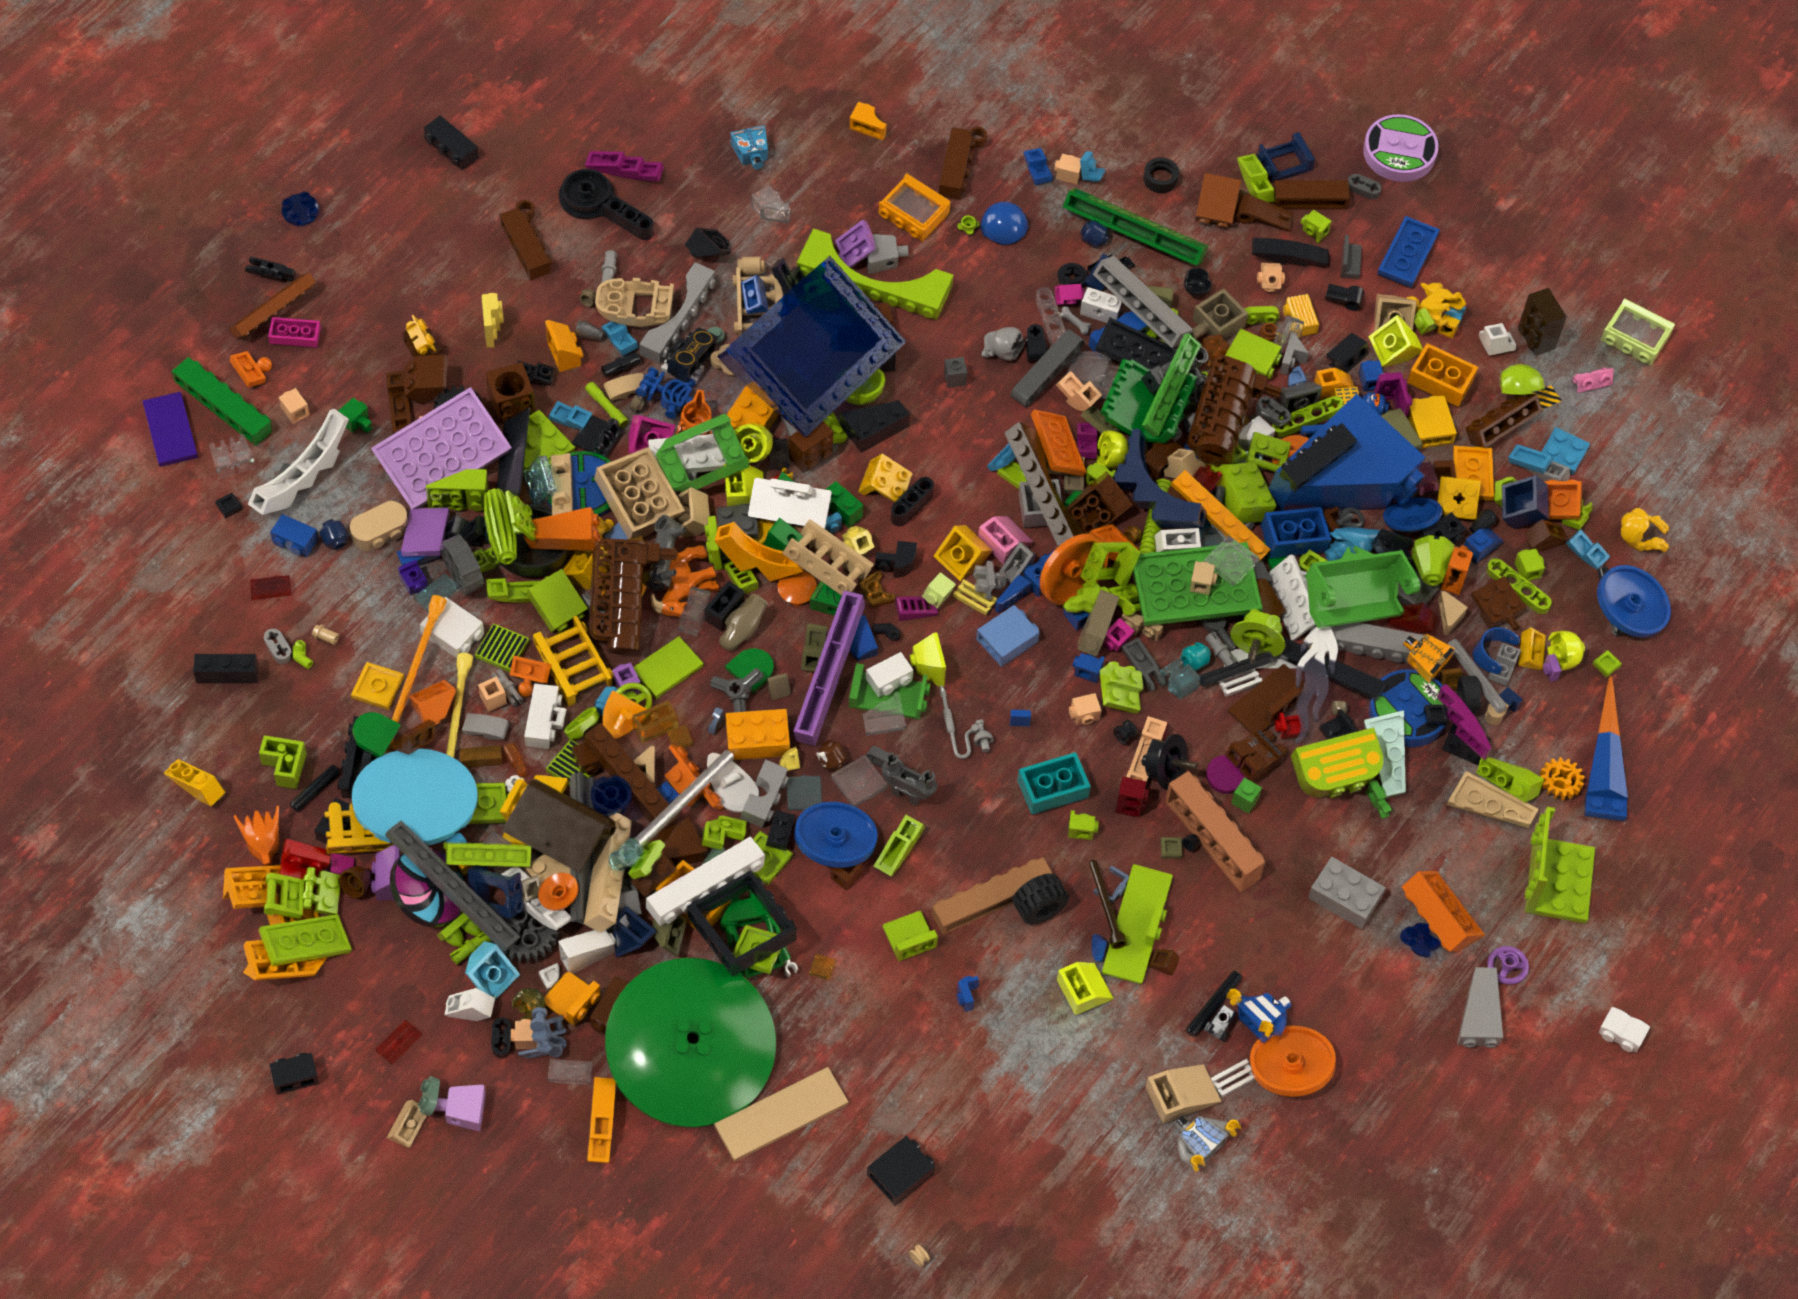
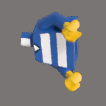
[1226,988,1291,1043]

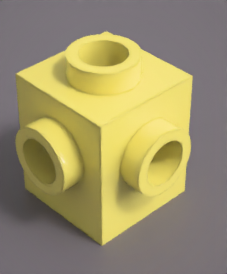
[842,526,874,555]

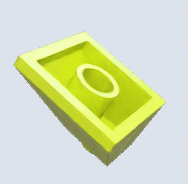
[1368,315,1423,367]
[909,633,946,687]

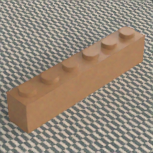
[932,857,1052,935]

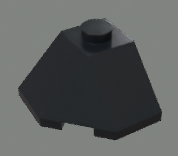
[685,227,731,258]

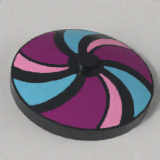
[390,847,465,927]

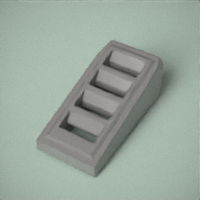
[1526,461,1570,481]

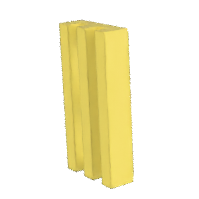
[953,579,997,616]

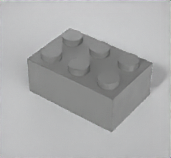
[1308,857,1386,929]

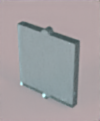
[787,775,822,811]

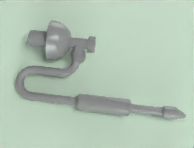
[940,685,994,759]

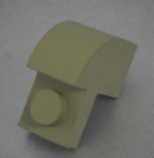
[801,624,828,672]

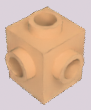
[1257,263,1285,292]

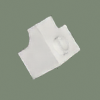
[1479,323,1516,356]

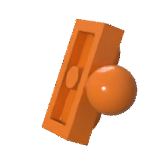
[229,351,272,387]
[510,656,551,697]

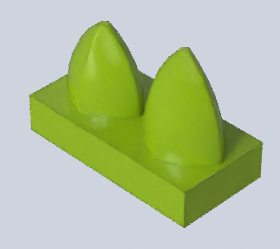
[437,912,482,947]

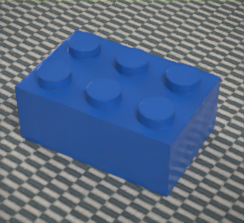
[1260,507,1331,558]

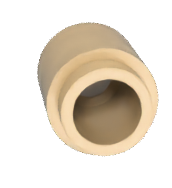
[738,257,765,276]

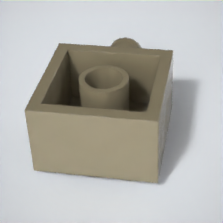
[1190,289,1248,344]

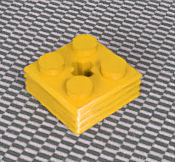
[1438,477,1481,520]

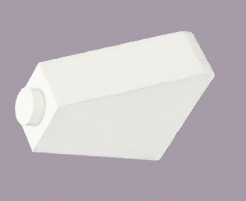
[559,930,616,974]

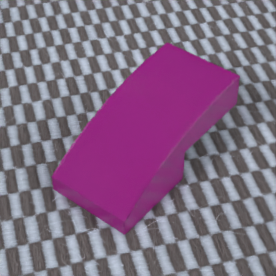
[1077,423,1097,459]

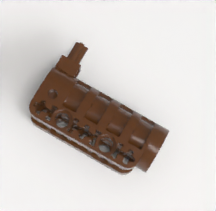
[1187,355,1282,467]

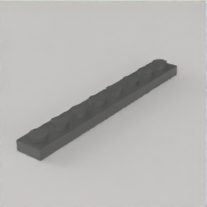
[385,820,520,952]

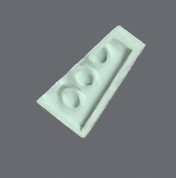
[1364,710,1406,798]

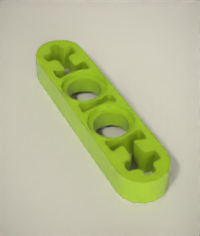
[1272,396,1344,437]
[1486,558,1552,614]

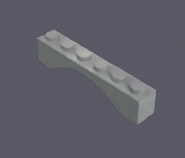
[639,262,716,364]

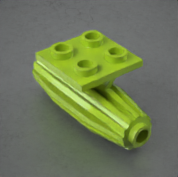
[484,488,536,564]

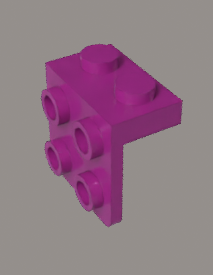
[1374,372,1412,418]

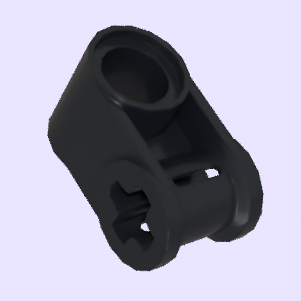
[1026,324,1047,362]

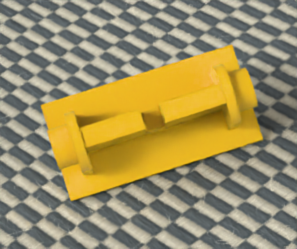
[406,315,436,355]

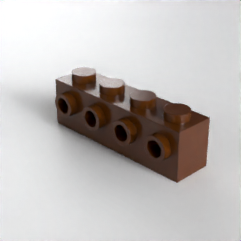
[1465,394,1542,448]

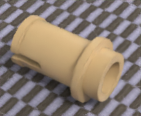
[312,624,339,645]

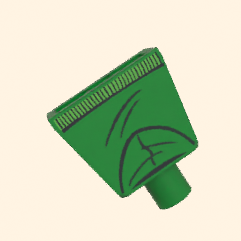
[810,581,853,616]

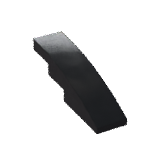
[1252,238,1329,268]

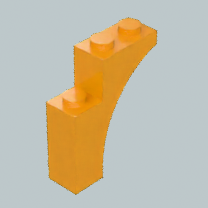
[714,522,803,582]

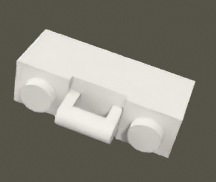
[524,684,566,749]

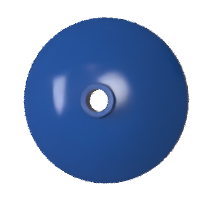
[1383,497,1442,533]

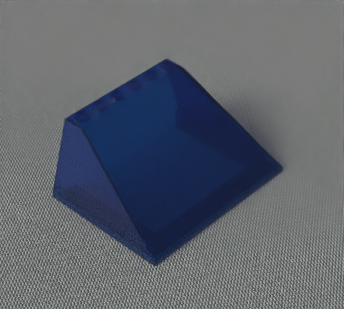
[717,256,906,437]

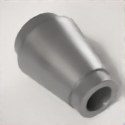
[575,320,604,341]

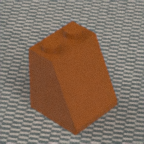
[1195,173,1241,229]

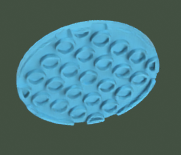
[352,749,477,845]

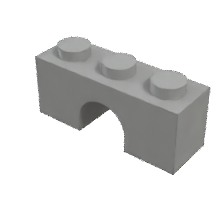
[740,759,789,828]

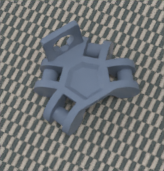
[518,1007,567,1059]

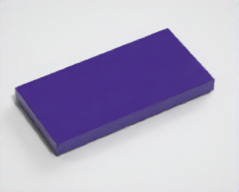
[143,392,198,467]

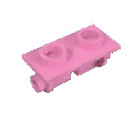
[1573,367,1614,393]

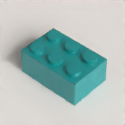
[1017,752,1091,815]

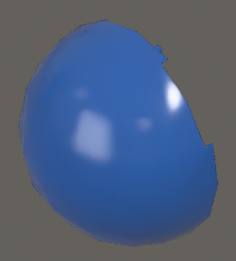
[981,201,1028,245]

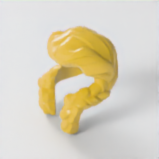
[1621,508,1669,553]

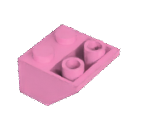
[978,516,1033,565]

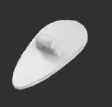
[707,753,759,813]

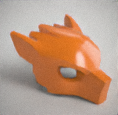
[675,390,712,435]
[234,806,280,866]

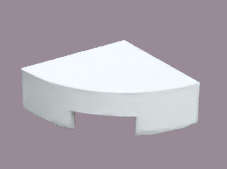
[538,963,560,991]

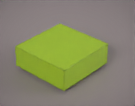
[1593,650,1622,678]

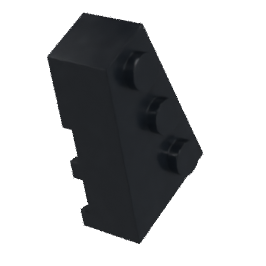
[840,400,910,453]

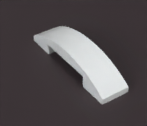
[501,866,571,930]

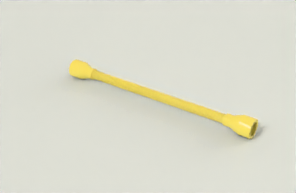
[447,653,473,758]

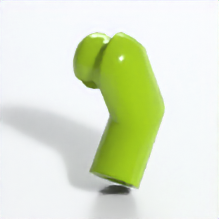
[293,640,313,669]

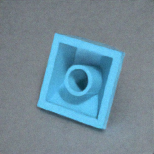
[465,941,520,1000]

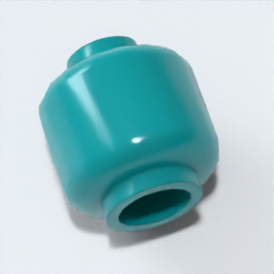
[1180,642,1211,671]

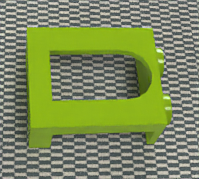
[1080,542,1141,587]

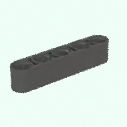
[1010,329,1085,408]

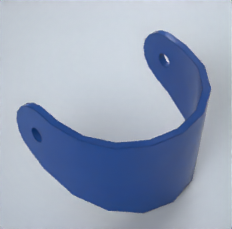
[1472,627,1520,674]

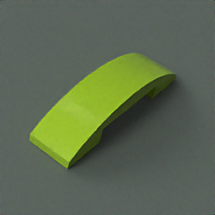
[485,576,549,603]

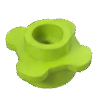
[957,215,979,235]

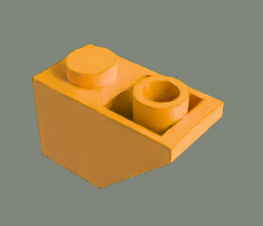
[1314,368,1355,399]

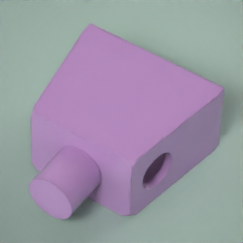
[434,1085,486,1131]

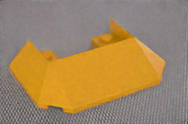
[223,865,327,980]

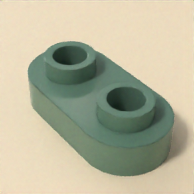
[418,1076,440,1116]

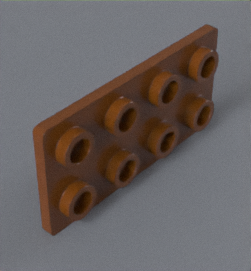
[1228,664,1312,734]

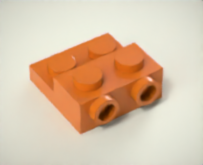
[1544,480,1582,519]

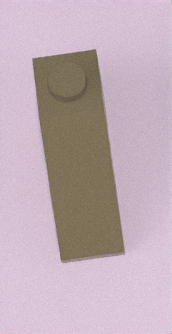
[1077,589,1119,657]

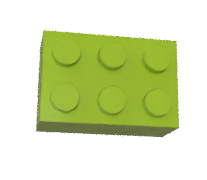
[1214,462,1276,523]

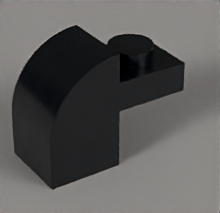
[445,515,486,547]
[875,541,917,578]

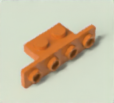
[665,744,724,810]

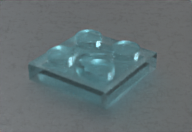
[524,455,557,506]

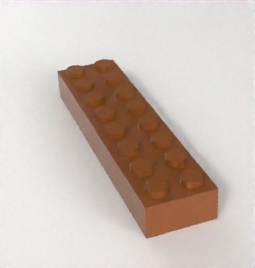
[228,272,316,338]

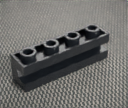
[1279,423,1357,493]
[338,716,375,799]

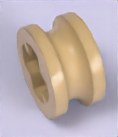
[909,1244,930,1267]

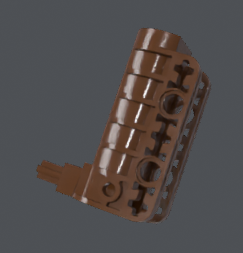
[589,538,677,652]

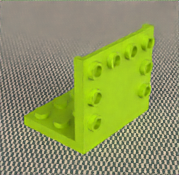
[1525,807,1595,924]

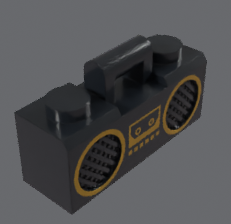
[666,327,717,382]

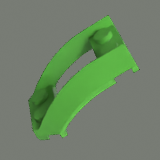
[655,414,749,492]

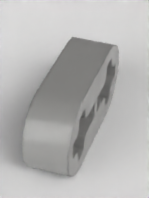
[264,629,292,664]

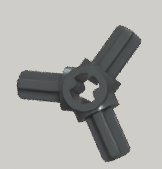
[710,668,764,713]

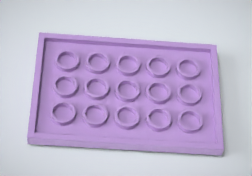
[371,387,512,510]

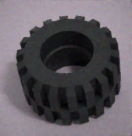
[1012,873,1070,925]

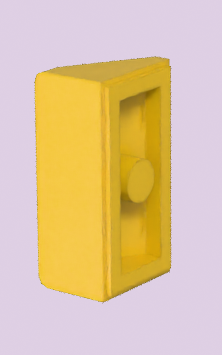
[1518,627,1546,670]

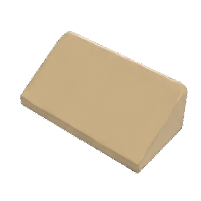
[387,1100,427,1148]

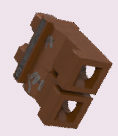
[1225,729,1287,782]

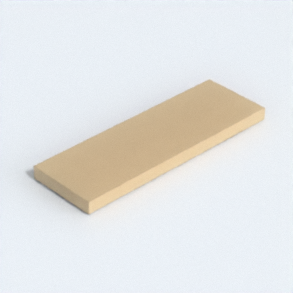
[714,1067,849,1162]

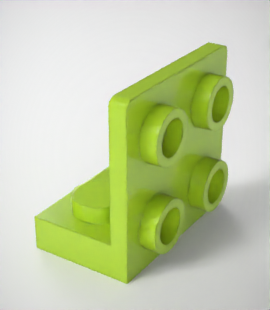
[883,911,938,962]

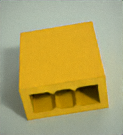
[1407,395,1457,449]

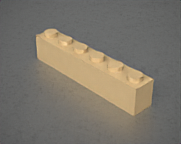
[584,811,632,933]

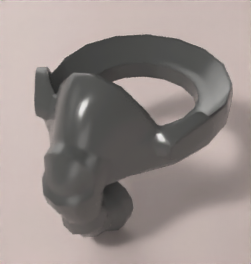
[1336,508,1364,528]

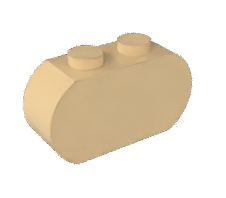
[350,501,408,551]

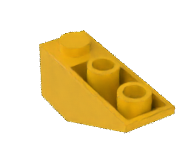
[164,759,225,806]

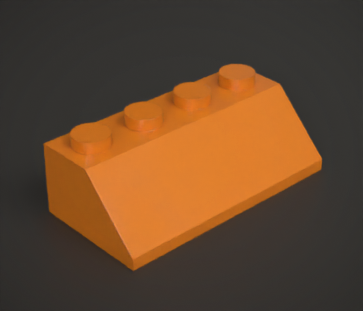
[1402,871,1485,952]

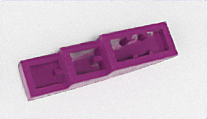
[585,151,664,181]
[1437,684,1491,760]

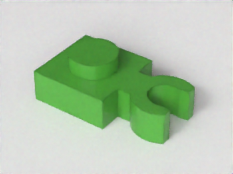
[1366,780,1392,819]

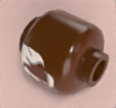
[816,739,846,771]

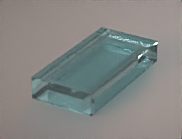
[414,573,458,612]

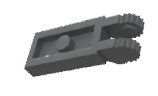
[1121,638,1166,691]

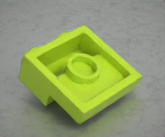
[1100,662,1143,714]

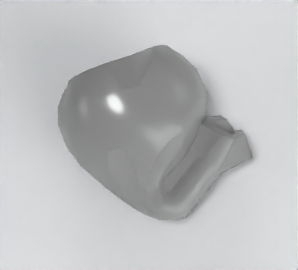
[981,327,1025,361]

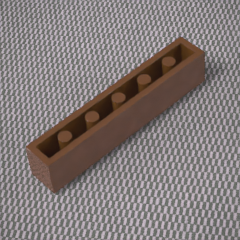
[583,723,679,830]

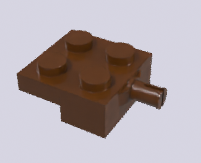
[1470,576,1526,631]

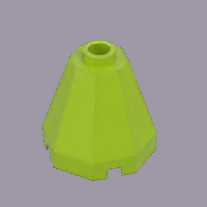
[1412,535,1454,586]

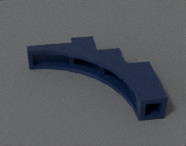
[1114,429,1206,529]

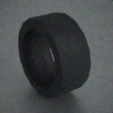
[1143,157,1179,193]
[1457,676,1481,714]

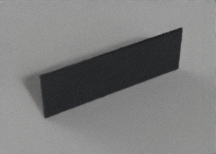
[496,407,530,497]

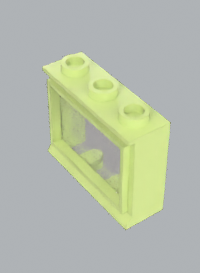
[1601,298,1675,366]

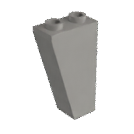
[1457,967,1503,1048]

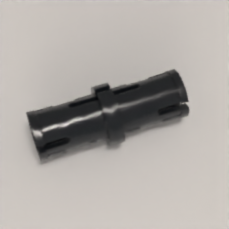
[601,352,640,377]

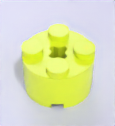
[734,423,773,463]

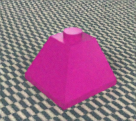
[629,415,675,454]

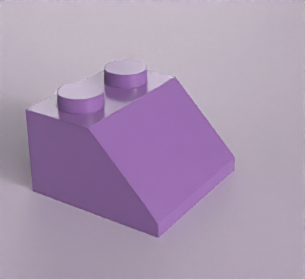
[371,845,401,901]

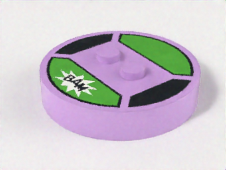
[1363,114,1438,182]

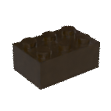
[1518,288,1567,356]

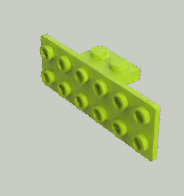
[1102,864,1173,985]

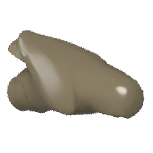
[719,594,768,652]

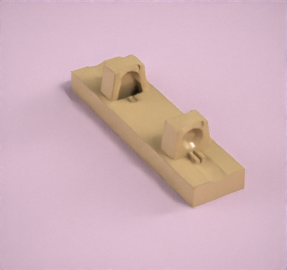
[551,453,573,515]

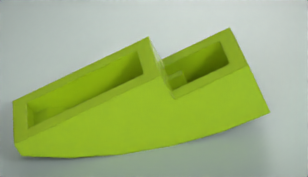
[1237,154,1274,203]
[874,815,925,877]

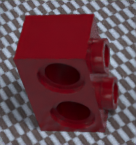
[1115,776,1149,818]

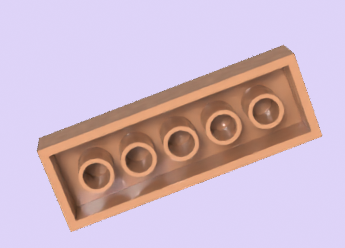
[1165,771,1265,893]

